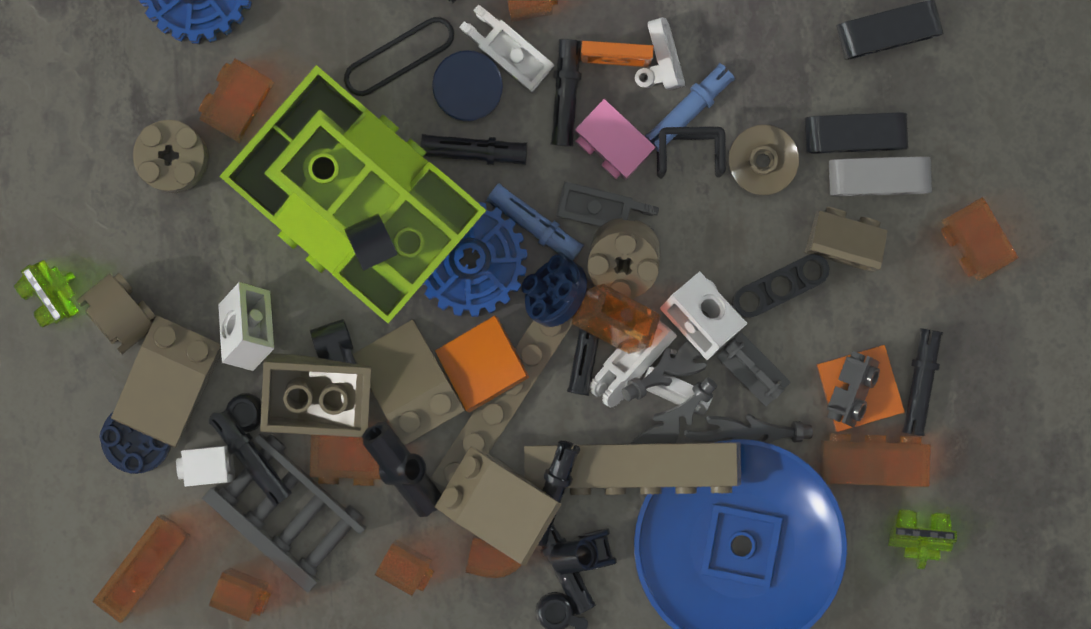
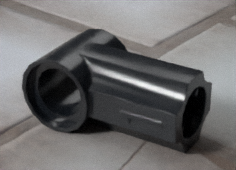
[310,319,356,364]

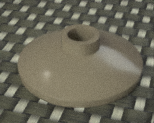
[728,125,799,195]

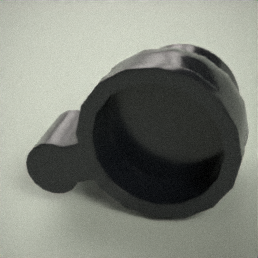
[209,393,262,432]
[535,592,588,629]

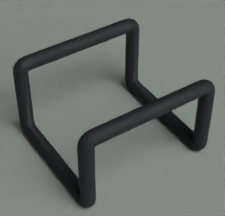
[657,127,726,178]

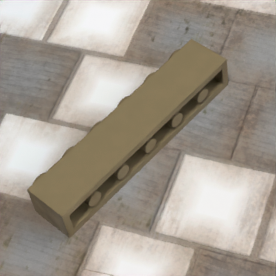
[524,442,741,495]

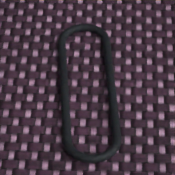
[344,17,454,96]

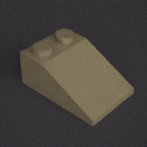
[111,315,221,448]
[353,319,466,446]
[260,353,371,437]
[435,446,562,566]

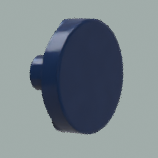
[432,50,503,122]
[521,254,587,327]
[99,412,171,474]

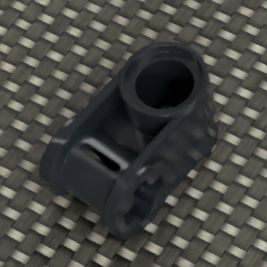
[550,528,617,575]

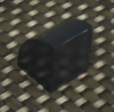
[344,213,398,271]

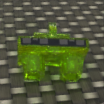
[14,260,79,327]
[888,510,957,570]

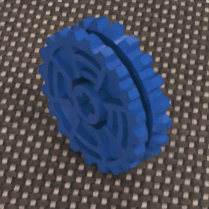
[139,0,252,44]
[421,202,527,317]

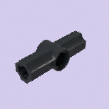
[361,421,442,517]

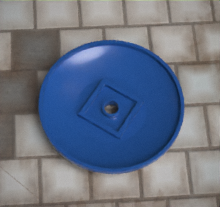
[634,439,847,629]

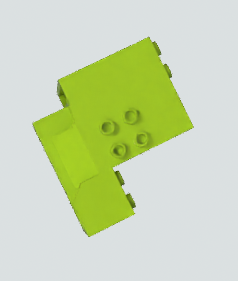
[219,65,486,324]

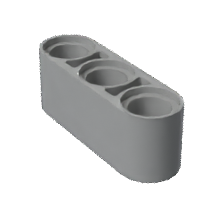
[829,157,932,196]

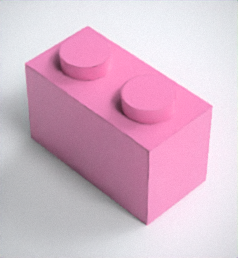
[575,99,656,180]

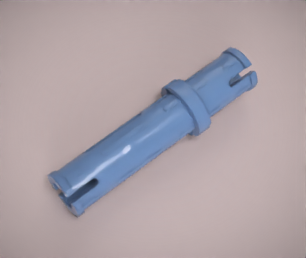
[645,63,735,152]
[486,183,584,261]

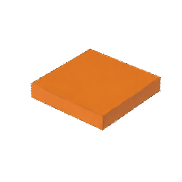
[580,41,654,67]
[435,315,530,413]
[816,345,905,432]

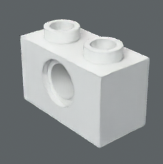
[660,271,748,360]
[218,282,274,371]
[176,445,235,487]

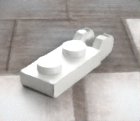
[459,5,555,93]
[589,313,677,408]

